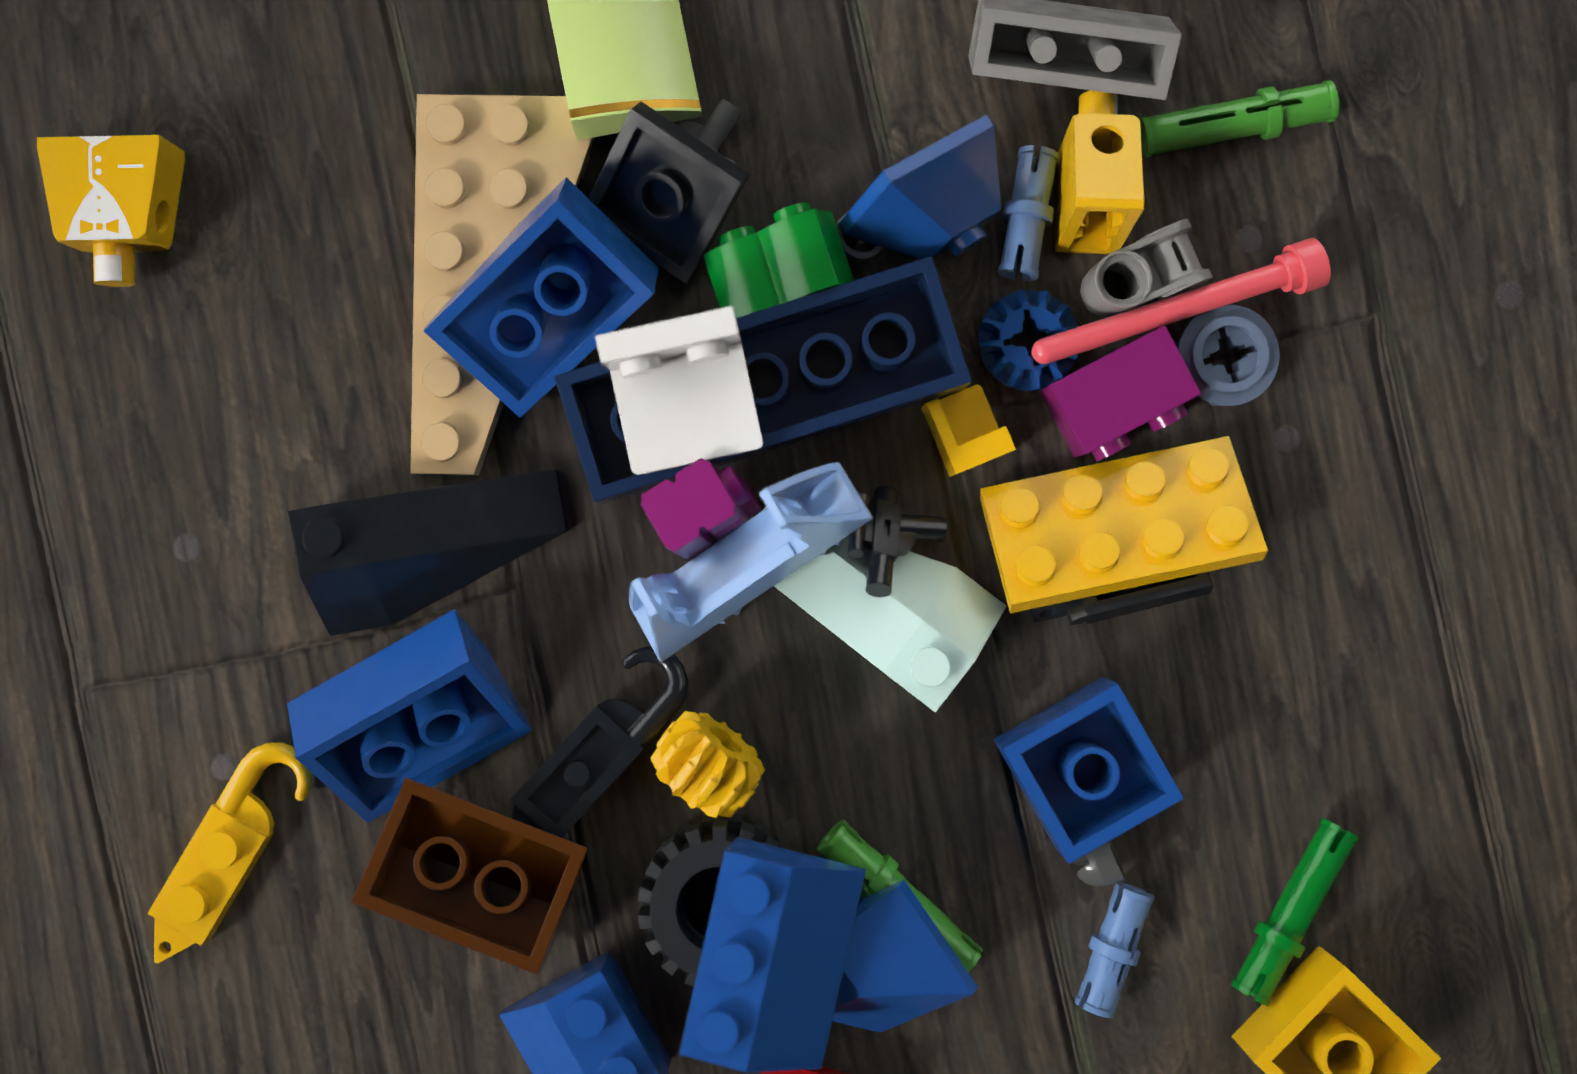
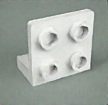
[595,306,763,475]

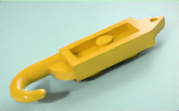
[147,742,312,964]

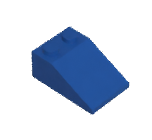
[423,177,659,418]

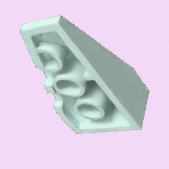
[762,506,1007,713]

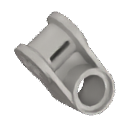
[1080,219,1213,318]

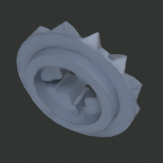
[1176,305,1280,406]

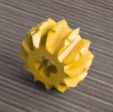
[650,711,765,818]

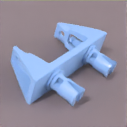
[629,462,873,662]

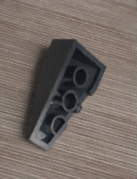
[288,469,568,636]

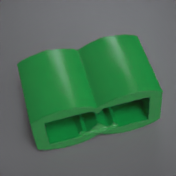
[703,202,854,318]

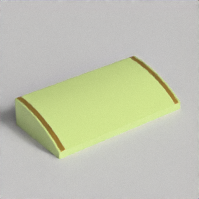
[547,0,702,140]

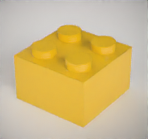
[1231,946,1441,1074]

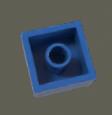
[993,677,1184,864]

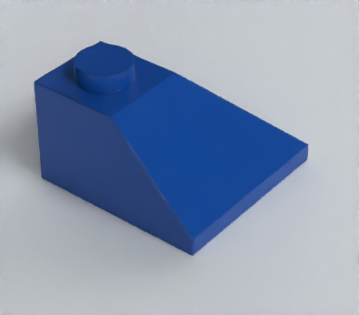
[838,115,1001,259]
[832,879,978,1033]

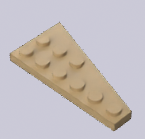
[411,94,595,476]

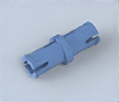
[997,145,1059,281]
[1074,882,1155,1019]

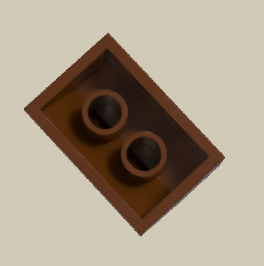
[351,777,588,975]

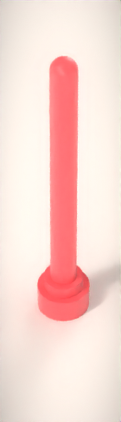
[1032,238,1331,364]

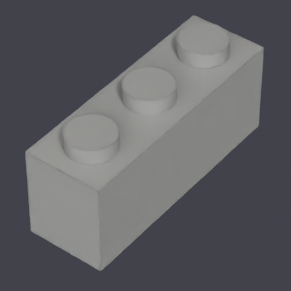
[968,0,1182,100]

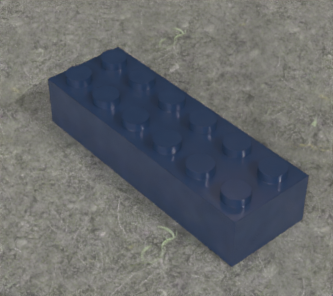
[554,256,972,504]

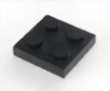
[588,101,750,284]

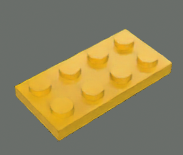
[980,436,1268,613]

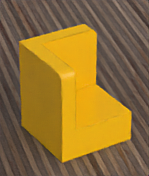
[921,385,1016,477]

